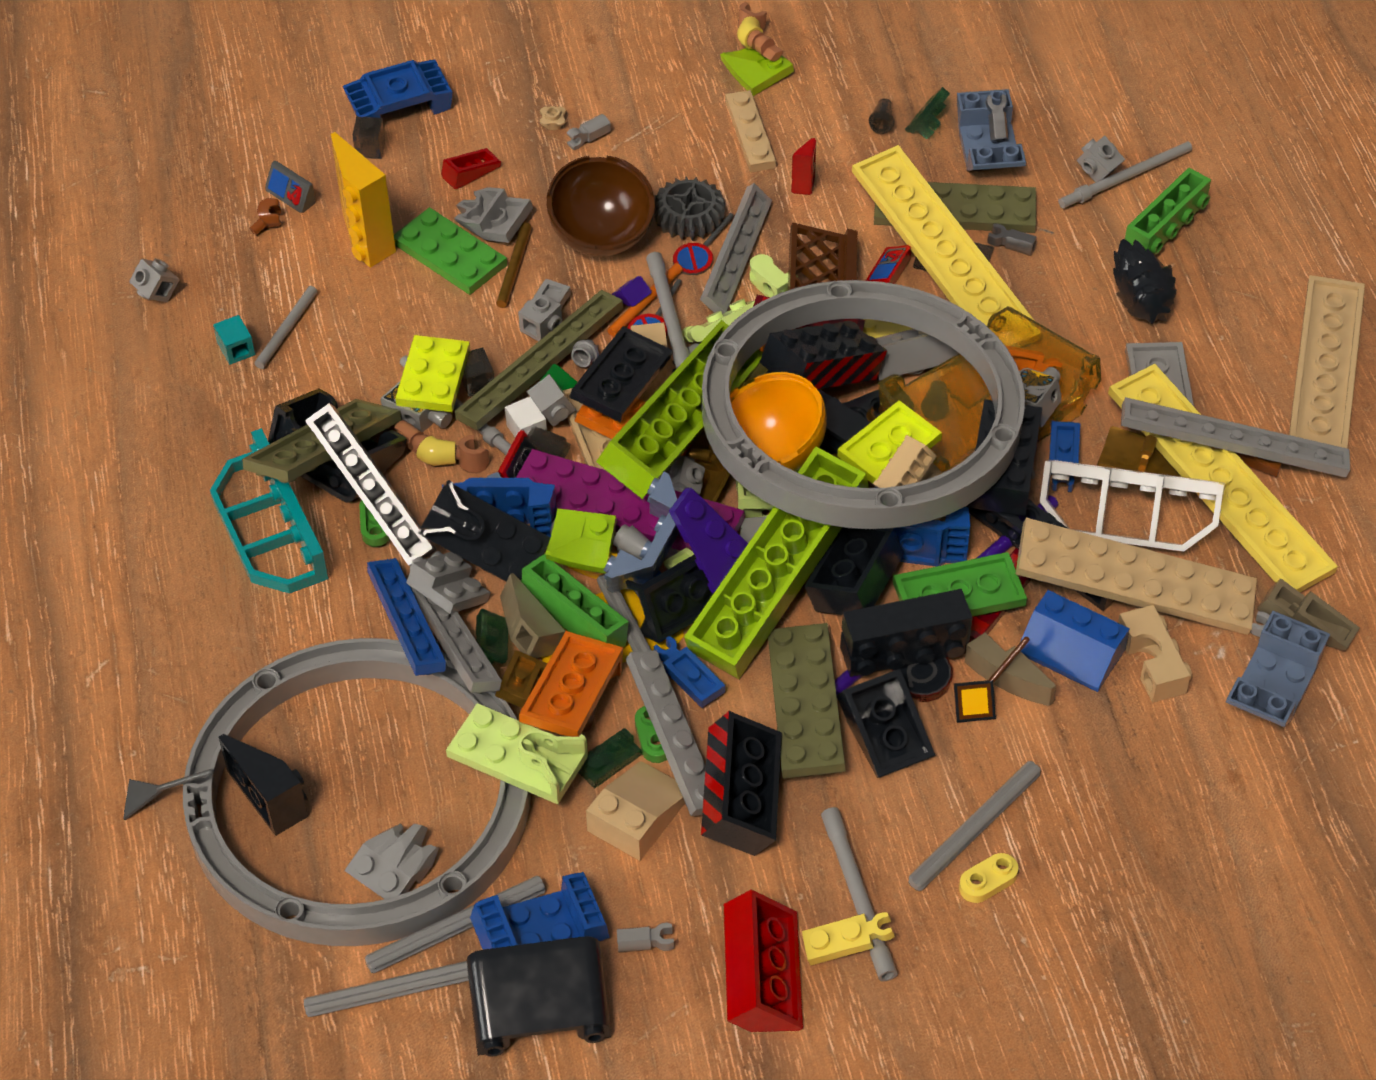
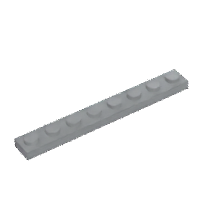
[1121,397,1350,478]

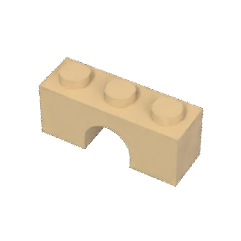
[1118,605,1192,703]

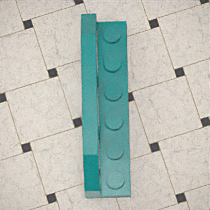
[210,428,328,594]

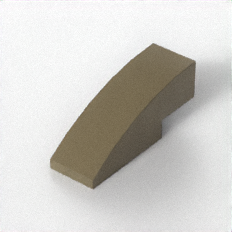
[1257,578,1360,651]
[965,632,1056,706]

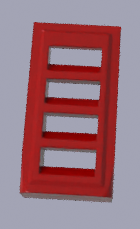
[441,148,501,189]

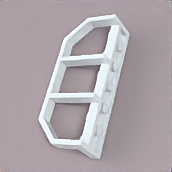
[1040,459,1225,552]

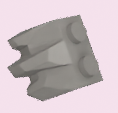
[454,187,533,243]
[344,823,439,899]

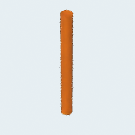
[607,263,683,337]

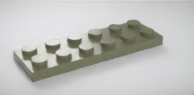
[874,182,1036,233]
[242,399,401,483]
[768,623,846,779]

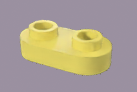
[959,853,1018,903]

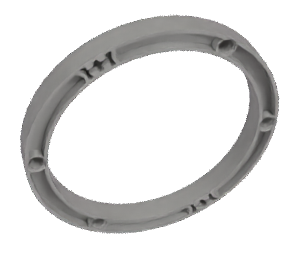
[702,280,1025,529]
[183,638,531,946]

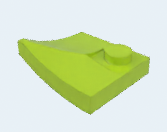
[720,48,794,96]
[545,508,617,574]

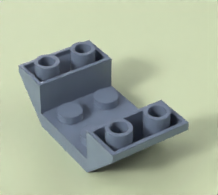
[957,89,1026,170]
[604,472,680,593]
[1226,611,1330,727]

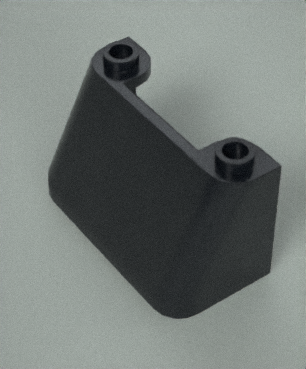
[268,388,407,502]
[466,936,611,1057]

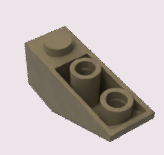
[500,573,565,658]

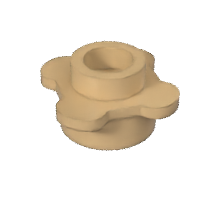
[540,106,566,130]

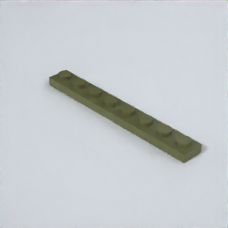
[455,289,623,431]

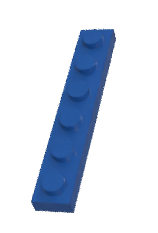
[367,558,446,676]

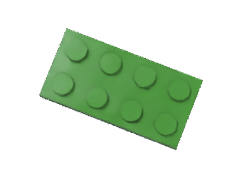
[394,207,508,295]
[893,552,1027,617]

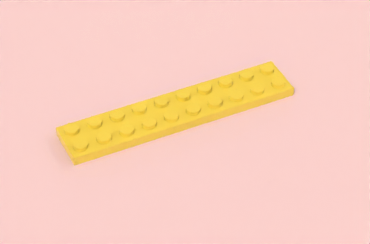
[852,145,1043,348]
[1108,364,1338,592]

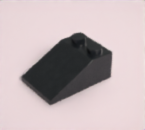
[837,669,935,778]
[218,734,309,836]

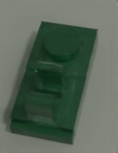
[905,87,950,139]
[476,608,508,665]
[578,728,643,789]

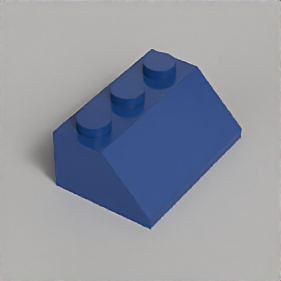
[1020,590,1130,692]

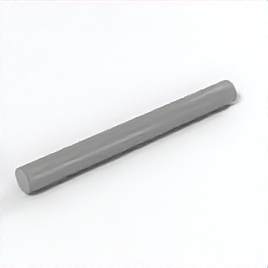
[254,286,318,369]

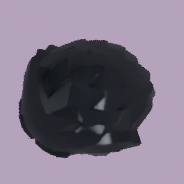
[1113,239,1177,324]

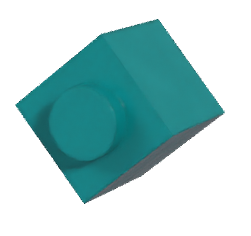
[213,315,255,365]

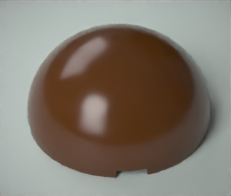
[547,155,655,256]

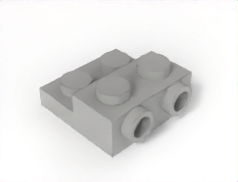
[406,551,491,614]

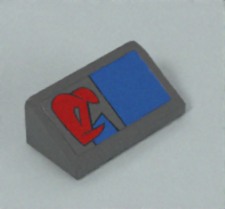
[265,160,315,213]

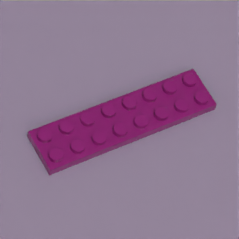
[516,449,745,551]

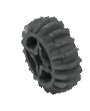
[654,177,725,241]

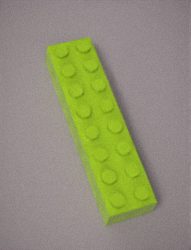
[596,320,763,499]
[684,446,869,679]

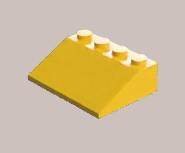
[330,132,396,268]

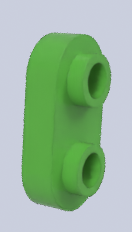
[359,500,390,547]
[635,706,667,763]

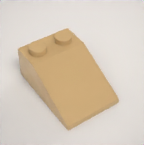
[586,761,685,861]

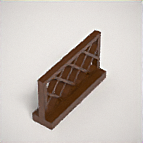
[788,223,858,290]

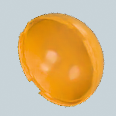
[730,372,827,472]

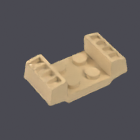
[873,435,946,521]

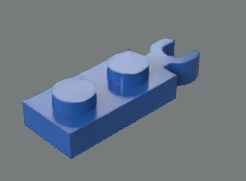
[1049,421,1080,492]
[654,636,725,708]

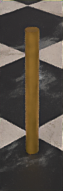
[496,223,532,308]

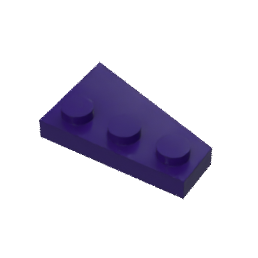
[669,488,748,593]

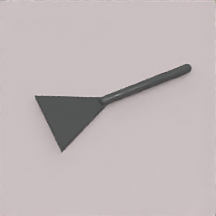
[123,769,214,820]

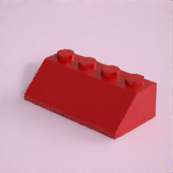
[724,889,803,1032]

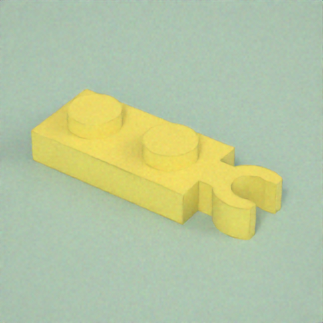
[802,912,895,965]

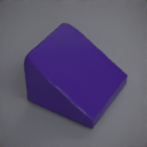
[612,276,651,307]

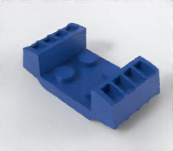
[343,59,453,133]
[442,478,557,537]
[894,507,971,567]
[470,872,609,950]

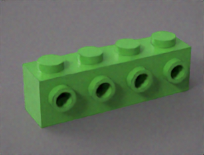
[1125,168,1211,255]
[521,554,629,647]

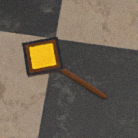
[953,636,1030,723]

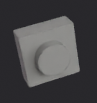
[534,279,571,308]

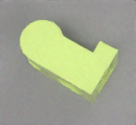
[750,254,798,297]

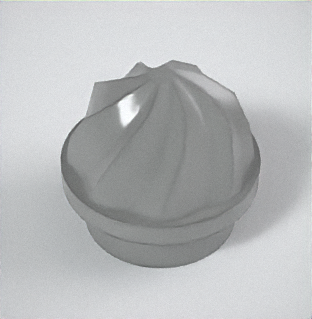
[571,340,599,367]

